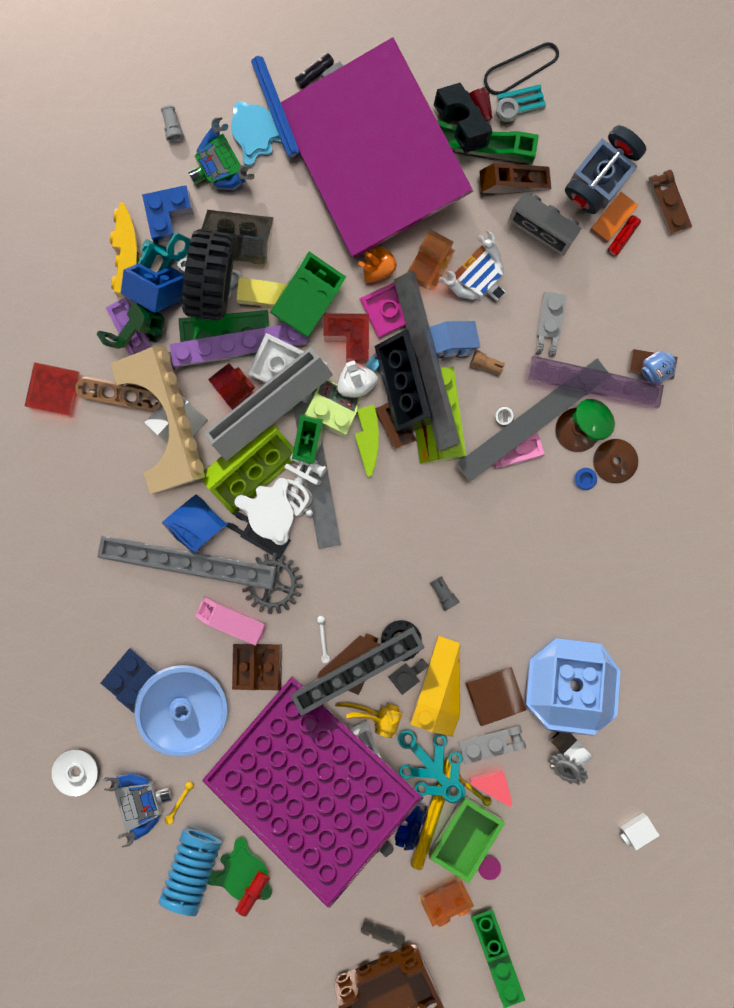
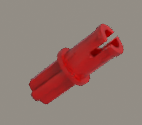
[235,870,271,917]

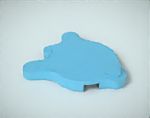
[231,101,282,166]

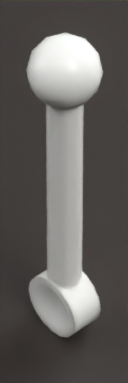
[317,616,330,663]

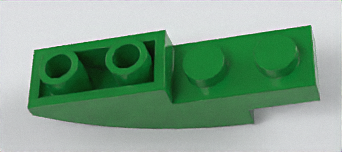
[471,909,526,1008]

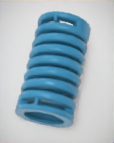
[158,829,222,916]

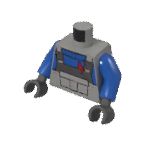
[103,774,172,848]

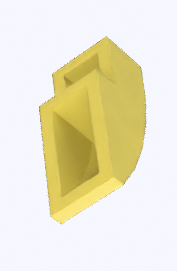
[237,278,286,308]

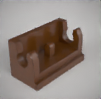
[375,402,417,451]

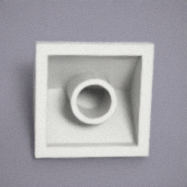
[144,396,208,444]

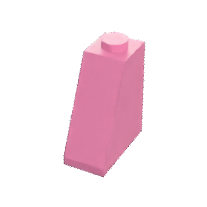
[195,596,265,646]

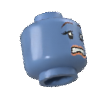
[641,351,677,384]

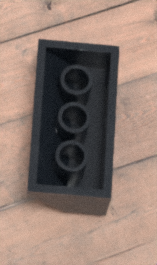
[374,329,431,432]

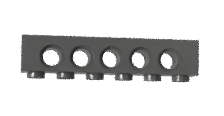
[290,627,425,716]

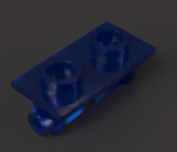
[394,805,428,851]

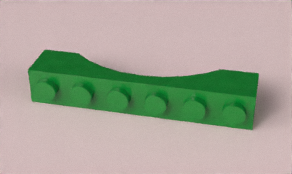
[437,120,539,164]

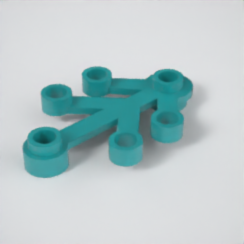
[398,730,465,804]

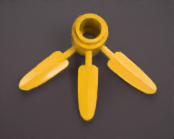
[335,702,403,738]

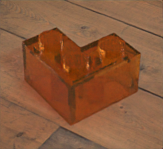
[408,229,455,290]

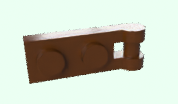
[649,169,693,236]

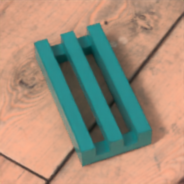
[497,84,546,114]

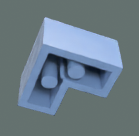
[430,321,480,361]

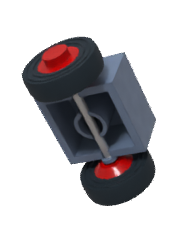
[565,125,647,214]

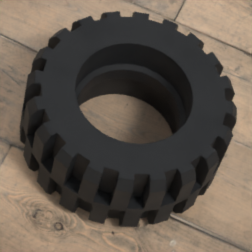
[182,229,235,321]

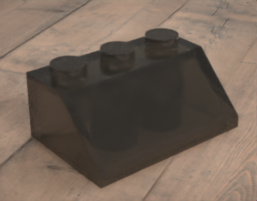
[201,210,274,264]

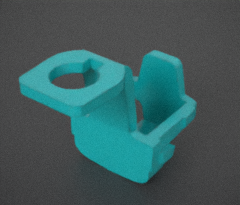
[138,233,190,272]

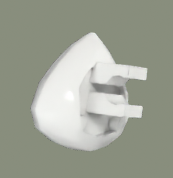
[338,360,378,398]

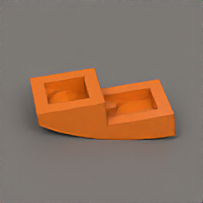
[591,191,639,242]

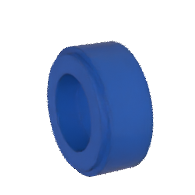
[574,468,597,491]

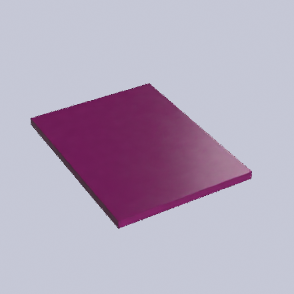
[281,37,474,258]
[202,677,423,908]

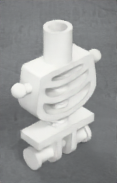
[284,453,327,517]

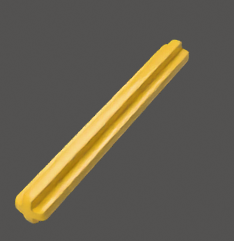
[411,759,456,870]

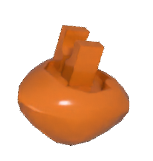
[358,247,397,283]

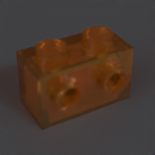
[419,877,474,927]

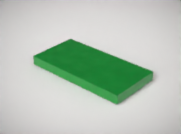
[178,310,270,361]

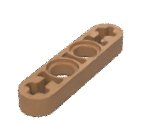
[75,376,162,411]

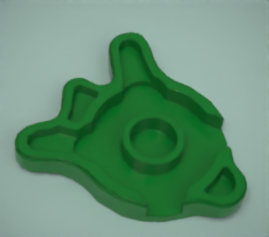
[207,837,272,900]

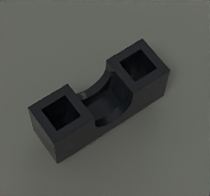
[434,82,493,153]

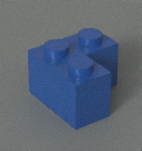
[142,185,194,244]
[121,263,184,313]

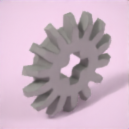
[549,754,588,785]

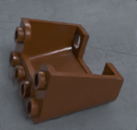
[334,944,444,1008]

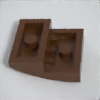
[232,644,282,690]
[466,667,526,726]

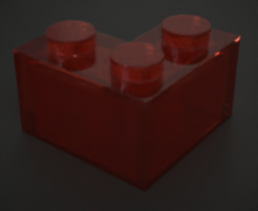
[323,313,369,363]
[208,363,255,410]

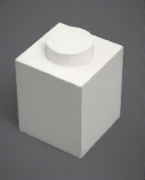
[620,813,660,851]

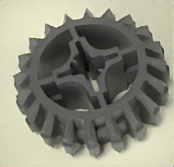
[242,553,303,614]

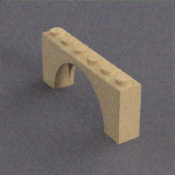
[110,346,205,494]

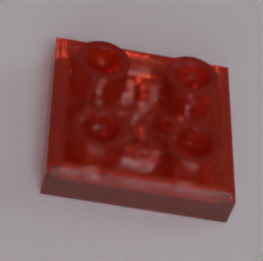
[25,362,80,416]

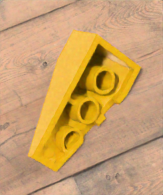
[410,636,460,737]

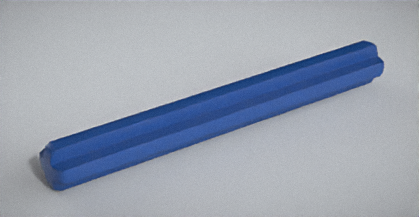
[251,55,299,157]

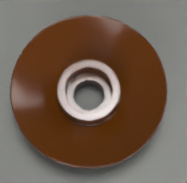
[555,408,597,452]
[593,439,638,484]

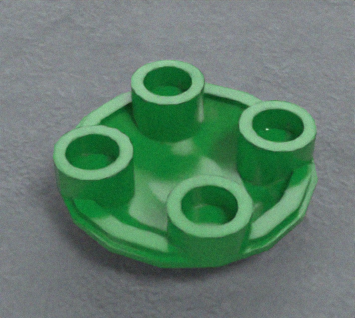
[572,399,615,442]

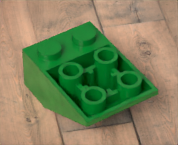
[269,251,346,338]

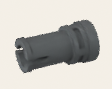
[430,576,460,611]

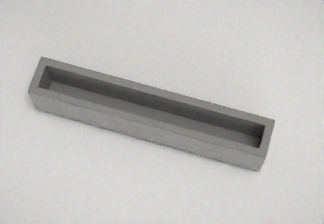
[204,347,333,461]

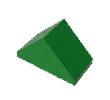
[292,414,324,464]

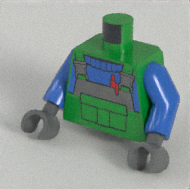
[188,117,255,190]

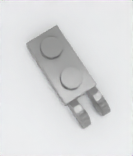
[536,292,567,356]

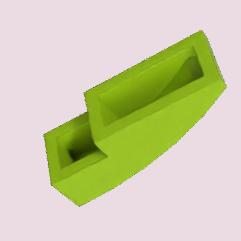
[355,404,379,479]

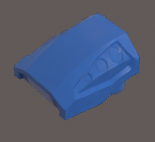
[162,494,228,554]

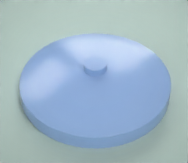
[134,665,227,757]

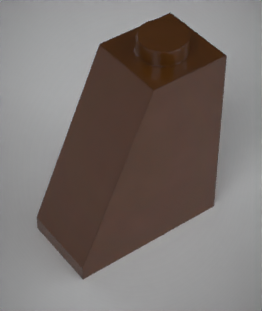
[317,633,380,695]

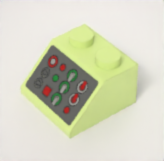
[303,380,361,437]

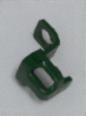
[97,303,165,349]

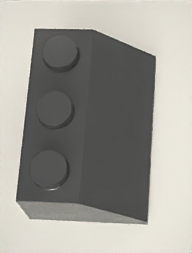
[508,192,582,255]

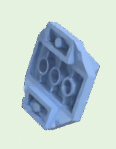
[525,638,621,736]

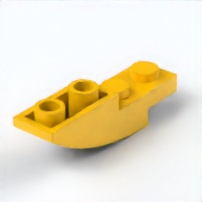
[110,202,140,297]

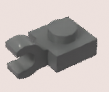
[388,658,428,695]

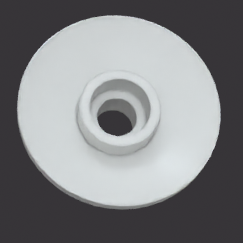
[52,750,98,796]

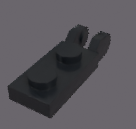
[227,510,291,560]

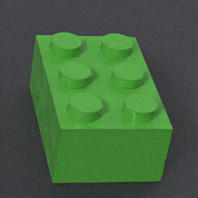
[428,796,505,883]

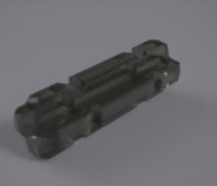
[360,920,405,949]

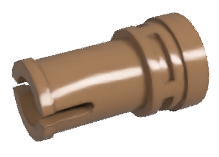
[470,349,505,376]

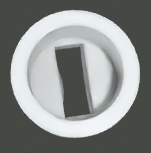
[496,407,514,426]

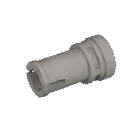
[161,105,184,141]

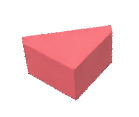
[469,769,512,807]

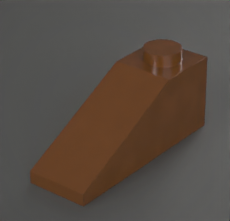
[479,163,551,194]

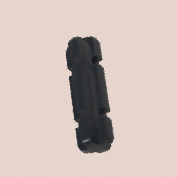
[295,53,334,88]

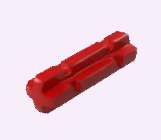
[608,215,641,256]

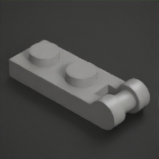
[459,725,526,765]

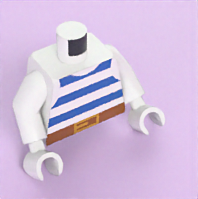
[439,230,506,301]

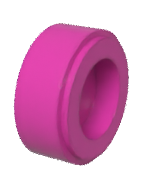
[478,855,501,880]

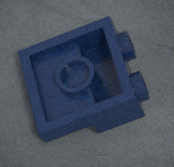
[100,648,159,713]

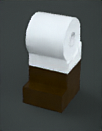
[549,732,593,767]

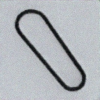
[484,42,559,95]

